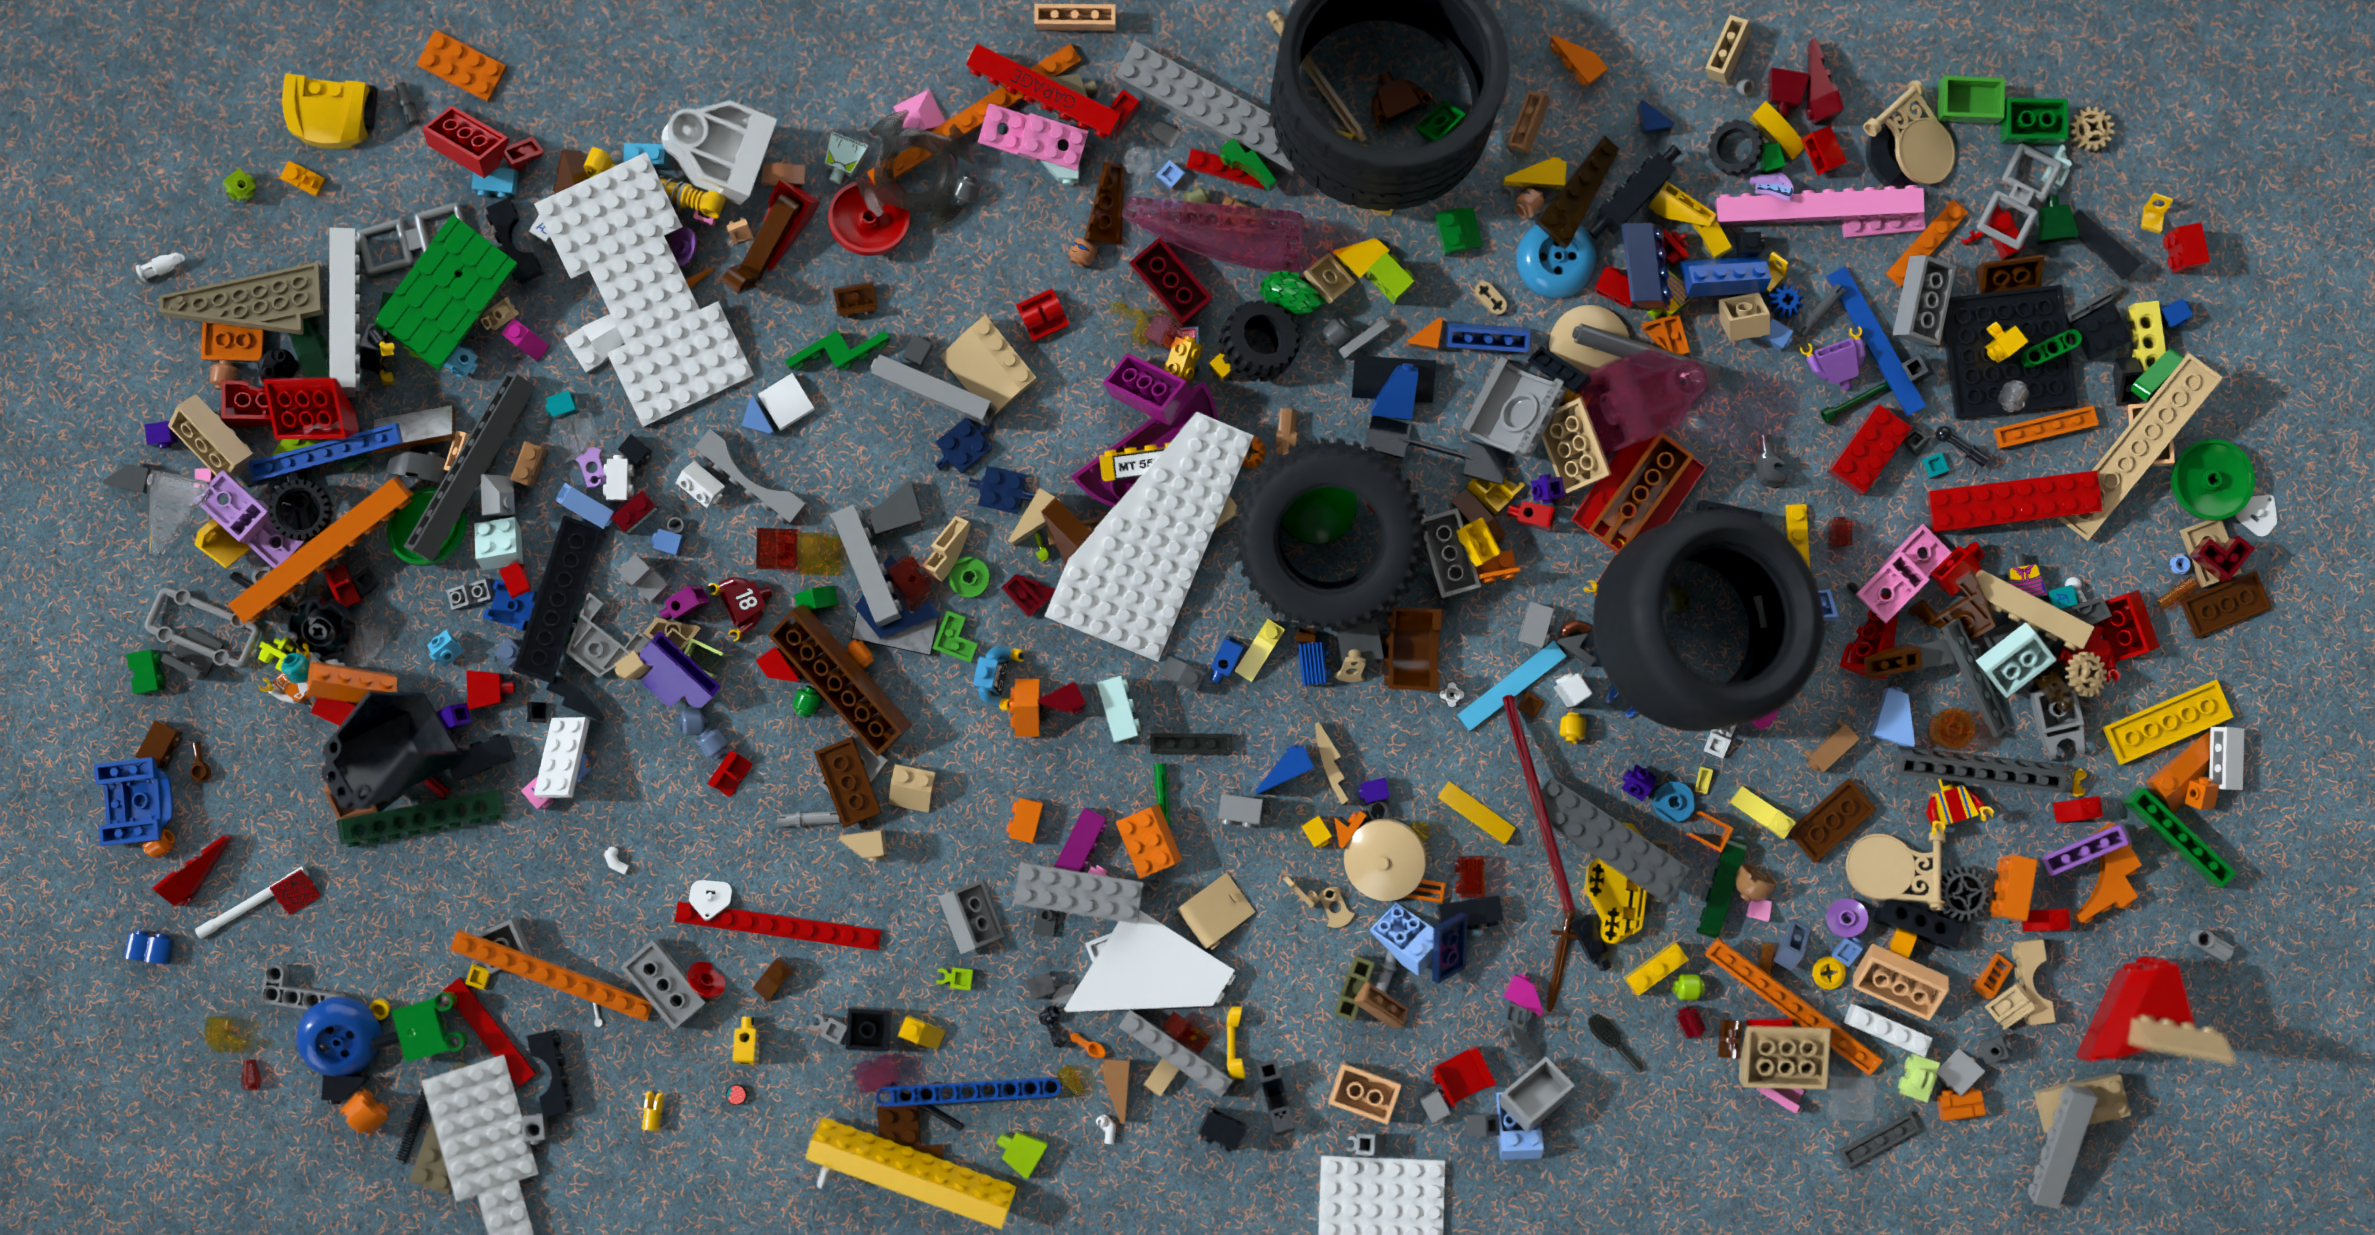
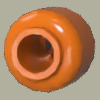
[142,829,175,859]

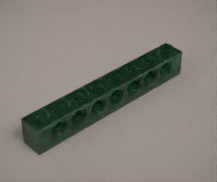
[336,789,507,848]

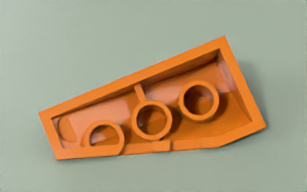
[2145,731,2210,813]

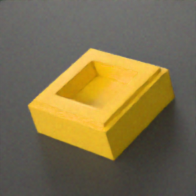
[465,964,491,990]

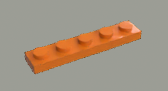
[1885,199,1968,287]
[1993,405,2099,449]

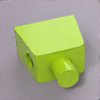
[996,1131,1048,1179]

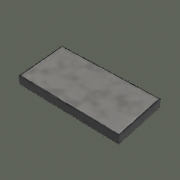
[851,609,940,656]

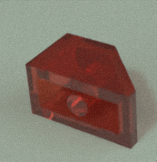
[1162,1011,1211,1054]

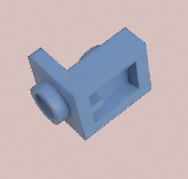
[1831,935,1864,967]

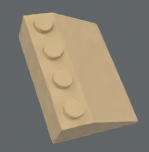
[940,315,1038,416]
[1542,397,1611,494]
[2128,1016,2235,1064]
[1739,1026,1830,1089]

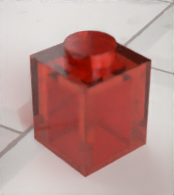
[1828,517,1852,547]

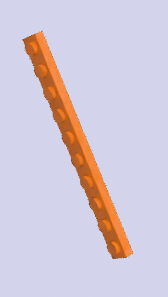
[450,929,653,1022]
[1705,937,1883,1076]

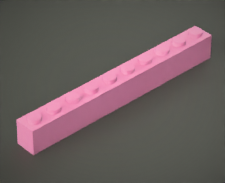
[1715,185,1925,225]

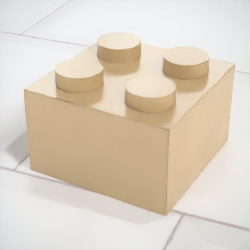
[1719,293,1770,342]

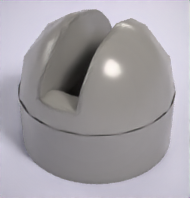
[1736,79,1754,96]
[667,517,684,533]

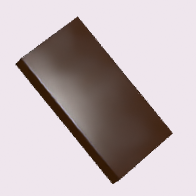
[1975,255,2044,294]

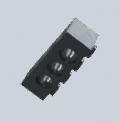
[1873,900,1964,951]

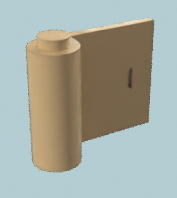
[1177,872,1255,950]

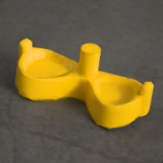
[2072,768,2087,797]

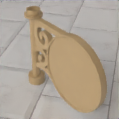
[1863,80,1955,185]
[1845,831,1946,911]

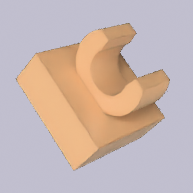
[727,217,753,244]

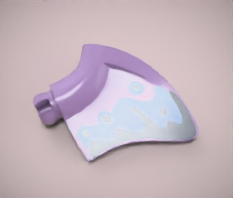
[1750,172,1793,201]

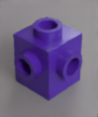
[1531,474,1565,504]
[1621,764,1657,802]

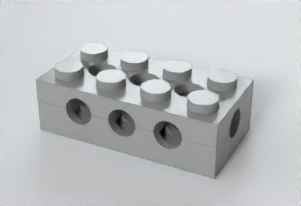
[621,939,709,1030]

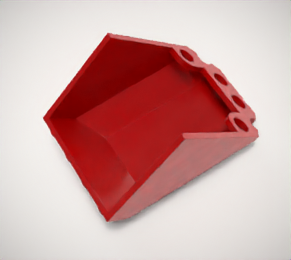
[2076,956,2196,1062]

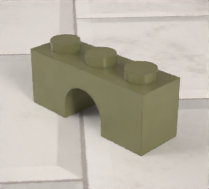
[1333,955,1375,1022]

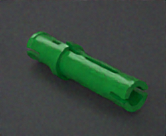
[1153,763,1171,825]

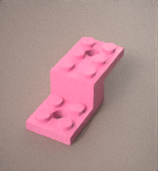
[977,103,1088,171]
[1856,524,1952,623]

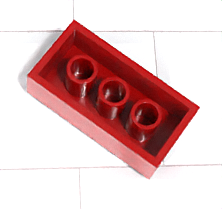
[1827,404,1912,495]

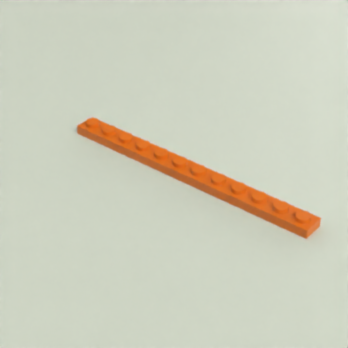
[867,43,1081,190]

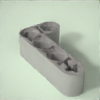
[262,964,345,1010]

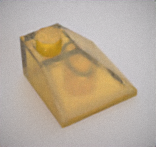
[797,532,841,576]

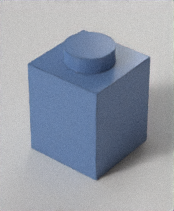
[1759,318,1793,351]
[651,529,685,556]

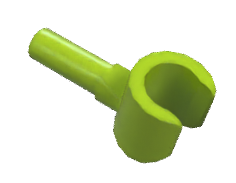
[1034,532,1049,562]

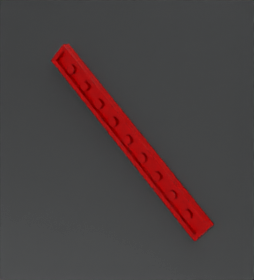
[675,901,881,951]

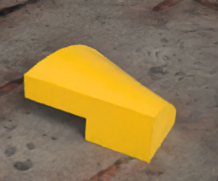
[1333,238,1390,279]
[1467,476,1525,515]

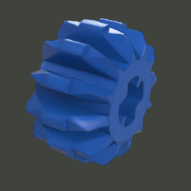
[1769,283,1804,318]

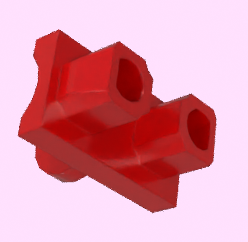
[1662,228,1689,266]

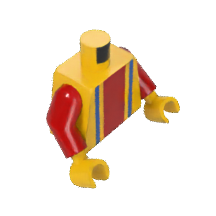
[1926,779,1993,835]

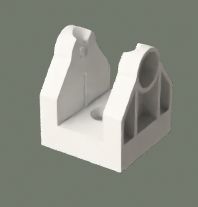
[661,101,777,205]

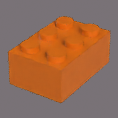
[1116,804,1183,879]
[1989,855,2038,922]

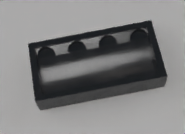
[1352,355,1436,403]

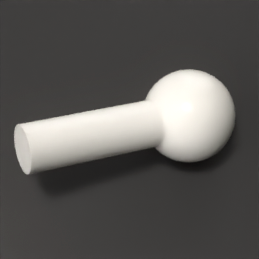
[2065,577,2087,604]

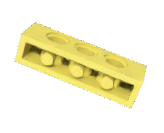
[2126,301,2166,373]

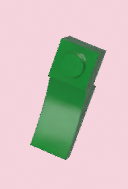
[1219,138,1276,192]

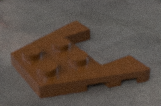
[1908,570,1996,641]
[877,1082,944,1160]

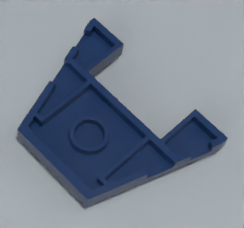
[855,555,940,640]

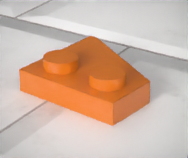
[1640,313,1690,355]

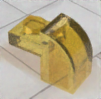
[204,1015,250,1053]

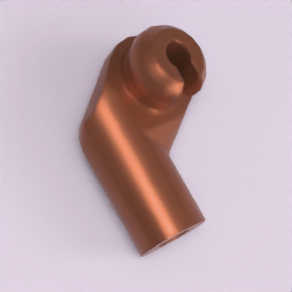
[1560,619,1591,638]

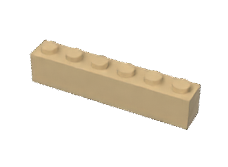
[1976,570,2094,651]

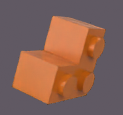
[1010,679,1040,737]

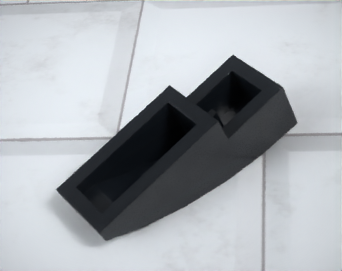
[546,675,604,722]

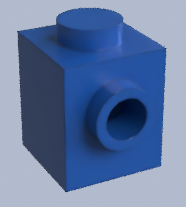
[2160,298,2193,330]

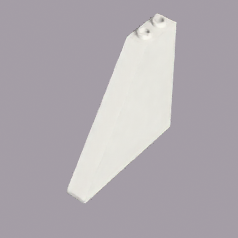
[1064,910,1236,1012]

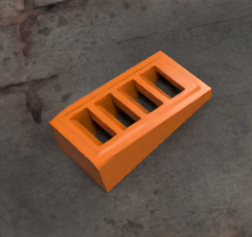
[1972,953,2013,1000]

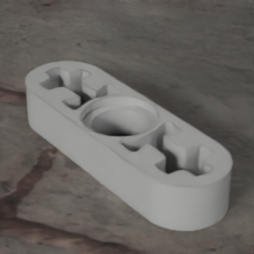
[1339,317,1392,359]

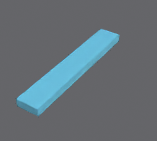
[1457,640,1566,731]

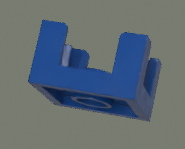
[483,579,538,631]

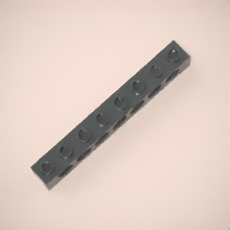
[1894,746,2067,793]

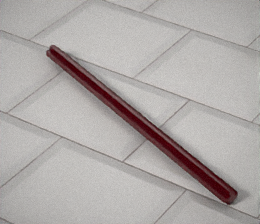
[1502,695,1575,912]

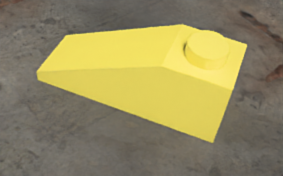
[1235,619,1285,682]

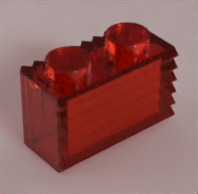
[1454,855,1485,898]

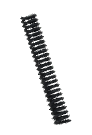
[395,1086,428,1164]

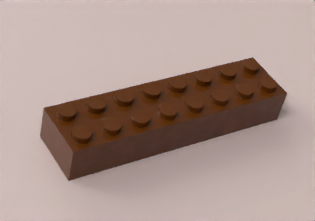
[768,603,913,757]

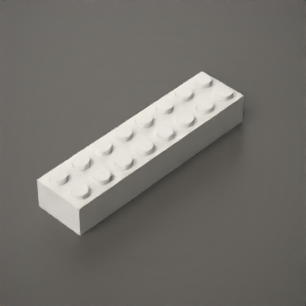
[330,228,360,397]

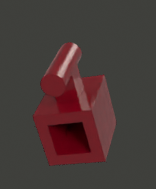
[1674,1005,1707,1039]

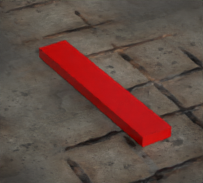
[443,977,537,1087]

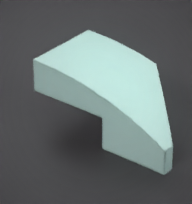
[2041,145,2072,190]

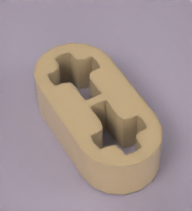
[1474,281,1507,316]

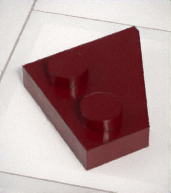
[1001,574,1056,618]

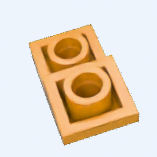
[1888,928,1917,959]

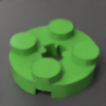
[949,557,990,598]

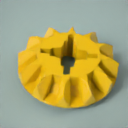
[1812,956,1845,990]

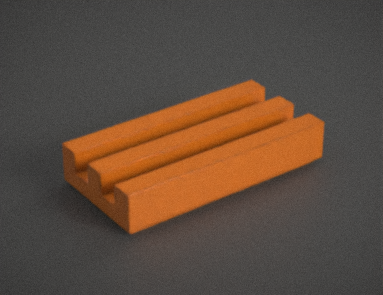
[1405,879,1446,903]

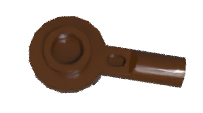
[190,741,211,782]

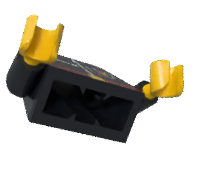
[360,323,395,385]

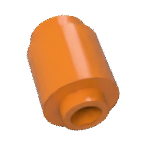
[846,639,875,669]

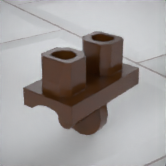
[1717,1019,1742,1059]

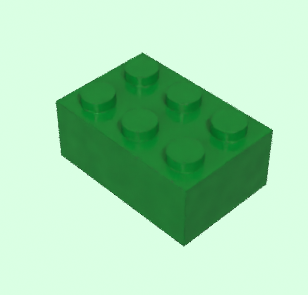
[2000,98,2068,145]

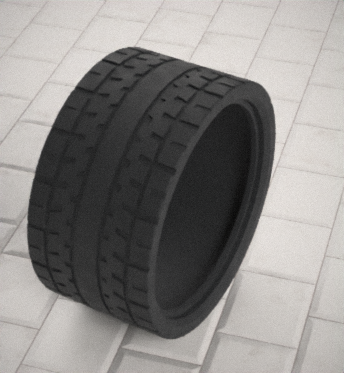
[1270,0,1509,211]

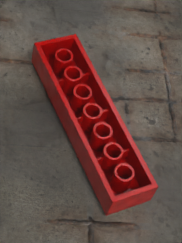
[1927,470,2103,533]

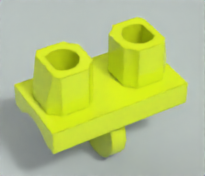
[258,636,295,672]

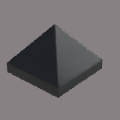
[527,702,546,723]

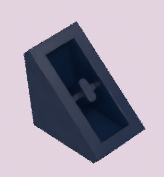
[1637,99,1675,135]

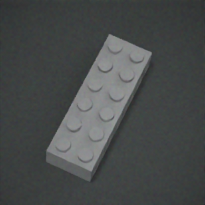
[1013,862,1144,924]

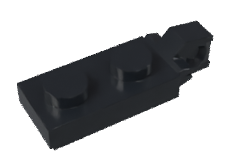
[1571,914,1611,971]

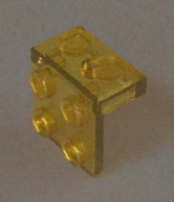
[1109,301,1150,346]

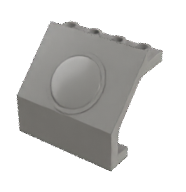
[1460,356,1568,460]

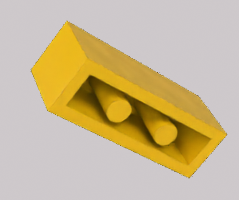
[1623,942,1689,996]

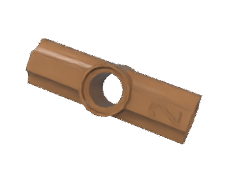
[1275,408,1297,455]

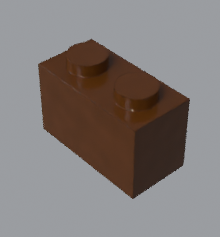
[135,720,183,768]

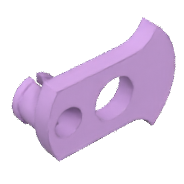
[573,447,606,488]

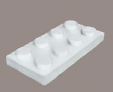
[534,717,590,798]

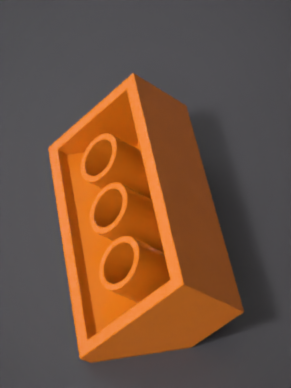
[307,661,397,703]

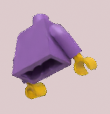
[1800,326,1866,390]

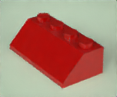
[422,105,509,178]

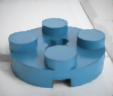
[1653,782,1695,822]

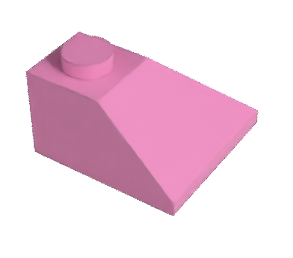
[893,89,945,142]

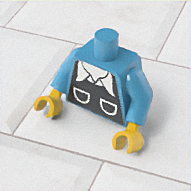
[973,647,1025,711]

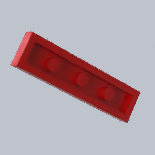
[1186,148,1264,190]

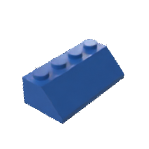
[1678,256,1771,297]

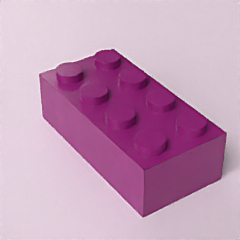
[1103,353,1194,426]

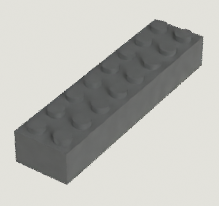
[1528,777,1691,906]

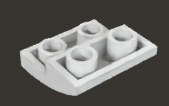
[758,373,815,431]

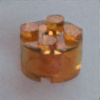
[1928,708,1975,750]

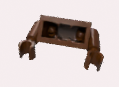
[1371,71,1434,127]

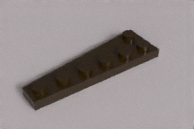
[1535,135,1620,249]

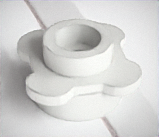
[1440,682,1464,707]

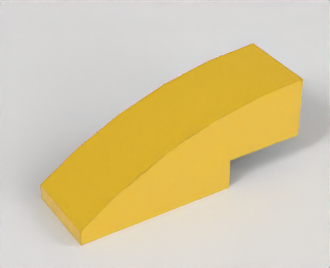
[1749,101,1805,161]

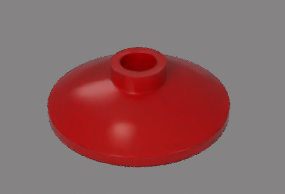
[687,962,726,998]

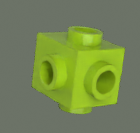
[222,168,256,202]

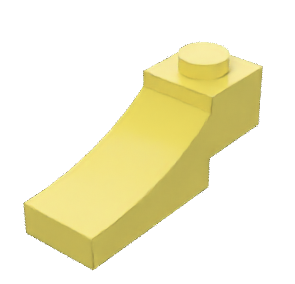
[1730,786,1796,839]

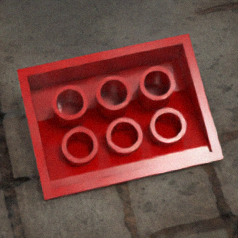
[263,377,359,439]

